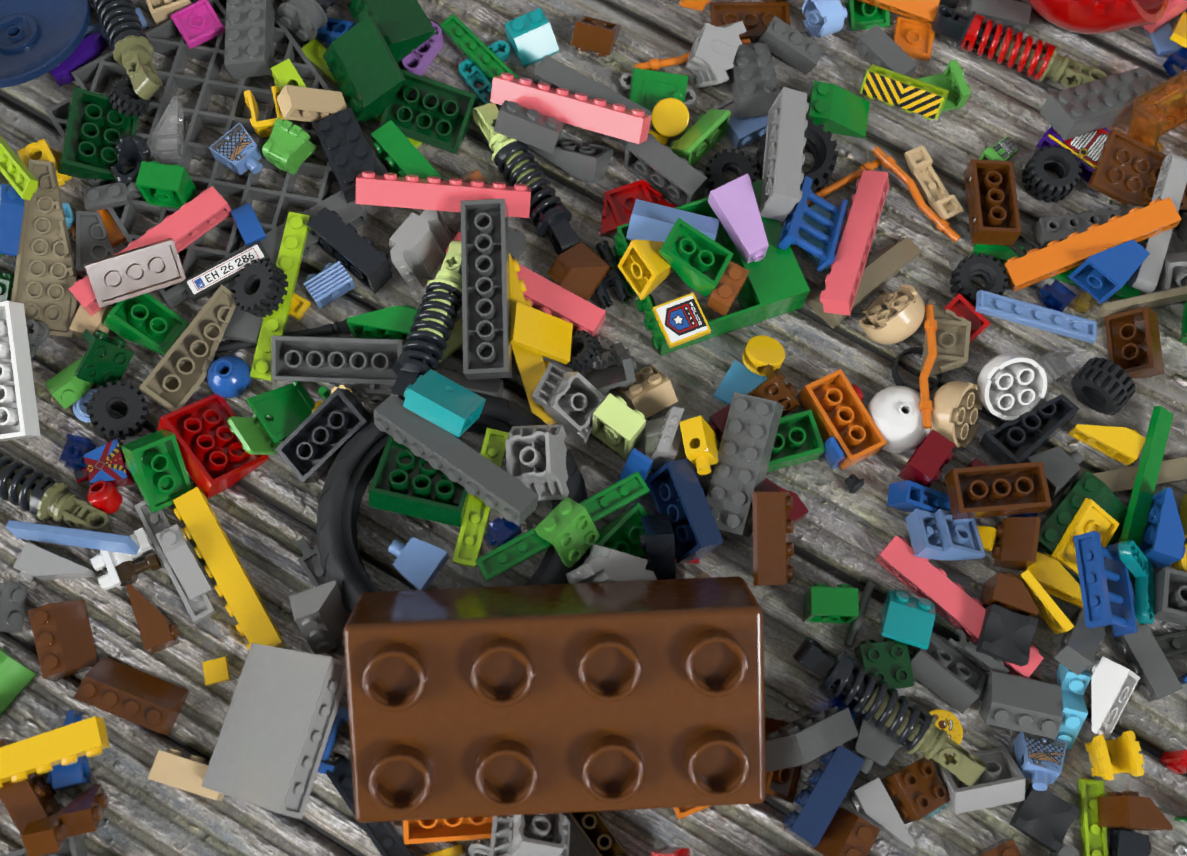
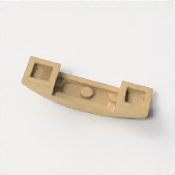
[904,145,964,220]

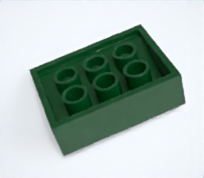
[347,0,437,63]
[323,15,406,122]
[379,69,479,155]
[58,87,138,180]
[368,435,470,527]
[1037,470,1127,585]

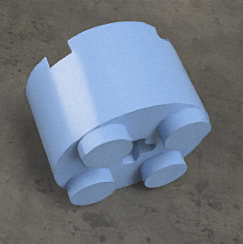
[802,0,847,38]

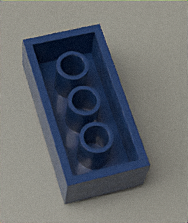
[645,458,724,564]
[783,745,865,847]

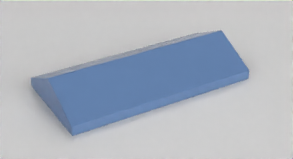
[626,199,719,242]

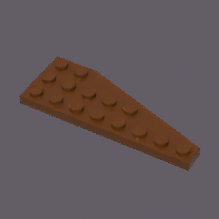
[1088,129,1187,213]

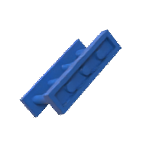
[777,176,848,272]
[1073,531,1138,637]
[317,706,349,774]

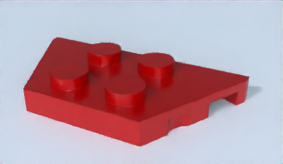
[600,179,676,237]

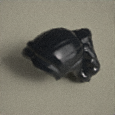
[111,135,151,184]

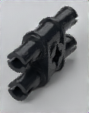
[593,241,633,309]

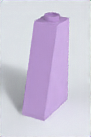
[708,174,769,264]

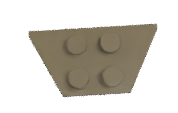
[921,300,971,377]

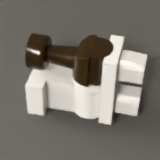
[90,527,162,590]

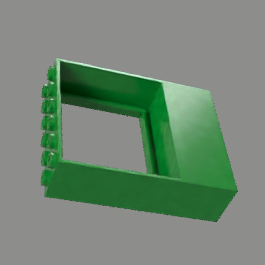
[613,180,810,356]

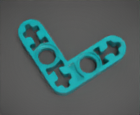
[459,40,510,107]
[1118,540,1155,625]

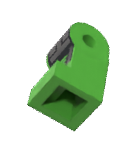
[979,136,1020,161]

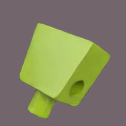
[271,59,307,90]

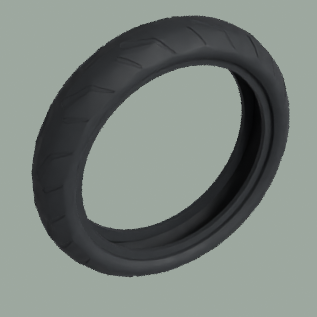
[317,392,588,615]

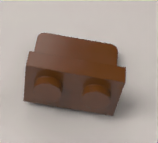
[747,364,800,417]
[880,757,950,824]

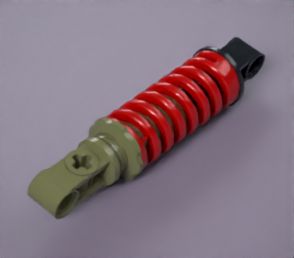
[931,6,1107,88]

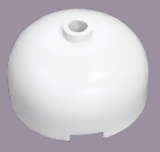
[977,353,1047,420]
[866,386,930,453]

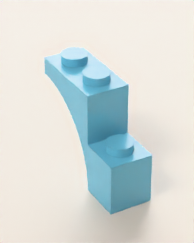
[1055,663,1091,749]

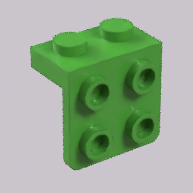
[917,60,971,112]
[227,414,284,455]
[534,496,599,567]

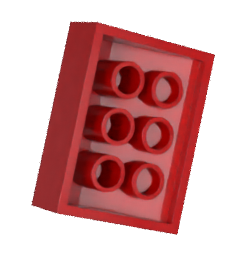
[157,394,269,499]

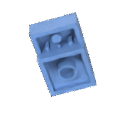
[905,509,986,561]

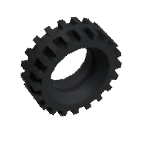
[756,118,838,193]

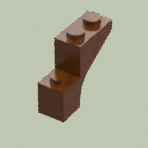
[21,784,108,856]

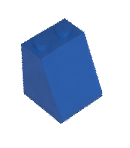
[1068,240,1150,304]

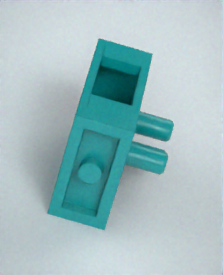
[403,369,486,437]

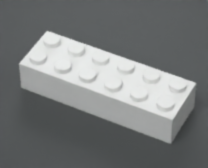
[0,301,40,442]

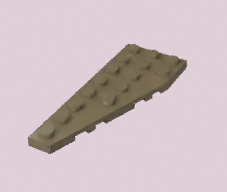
[11,159,80,338]

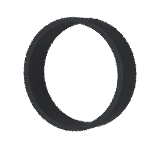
[892,347,942,393]

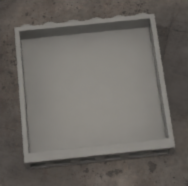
[202,643,346,819]

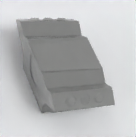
[685,21,747,88]
[389,210,454,289]
[532,363,605,444]
[645,407,694,471]
[506,424,569,501]
[566,544,657,584]
[489,813,571,856]

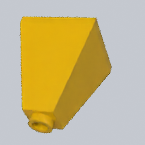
[618,239,674,300]

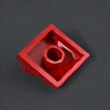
[943,293,991,344]

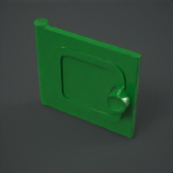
[628,68,689,112]
[246,381,315,444]

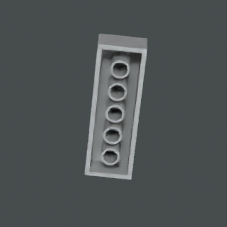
[759,87,809,222]

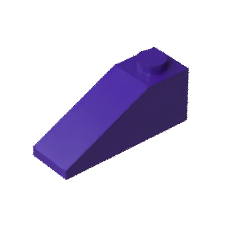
[50,31,108,87]

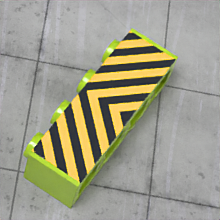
[860,64,949,120]

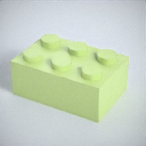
[592,393,646,461]

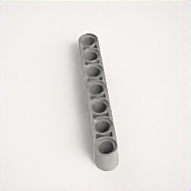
[1128,152,1187,294]

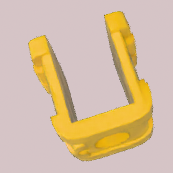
[244,86,285,138]
[17,138,72,187]
[1084,731,1144,781]

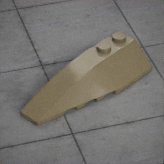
[805,237,922,329]
[138,284,236,412]

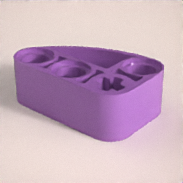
[401,21,444,76]

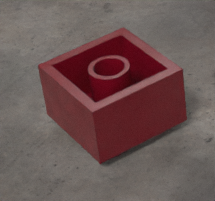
[898,429,956,488]

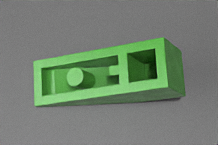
[45,356,94,409]

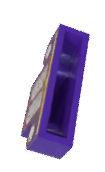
[1036,126,1110,183]

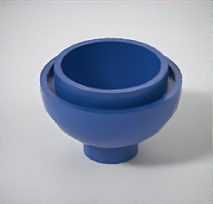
[207,355,252,398]

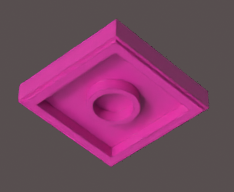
[170,0,226,49]

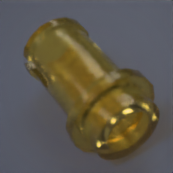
[1073,289,1093,313]

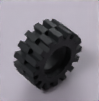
[109,77,152,118]
[565,330,601,372]

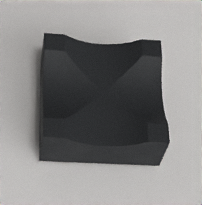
[976,604,1039,667]
[1009,782,1080,852]

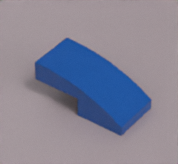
[230,203,267,247]
[823,436,846,470]

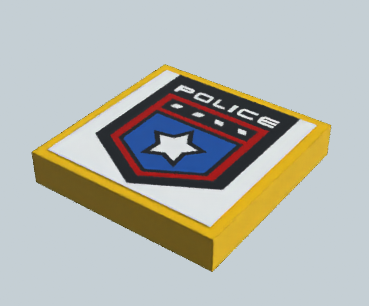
[652,293,711,348]

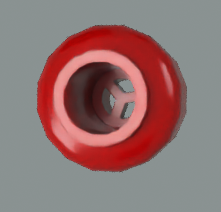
[87,481,123,514]

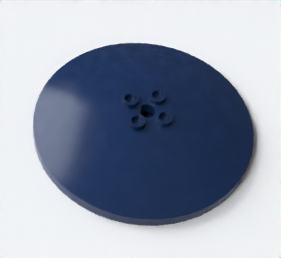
[0,0,91,88]

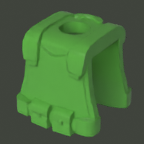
[262,118,317,175]

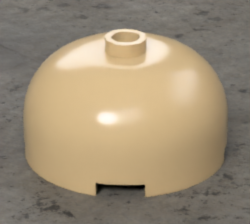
[858,285,925,345]
[930,381,982,448]

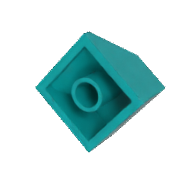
[505,8,559,68]
[881,589,936,650]

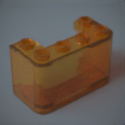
[1127,69,1187,153]

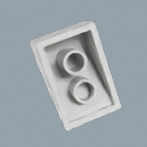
[1091,656,1140,740]

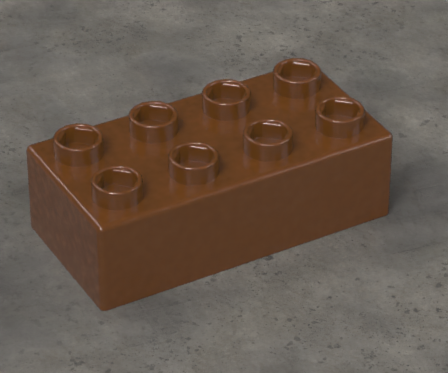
[343,576,766,823]

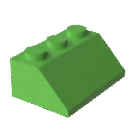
[669,109,731,167]
[0,646,37,717]

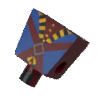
[74,439,134,487]

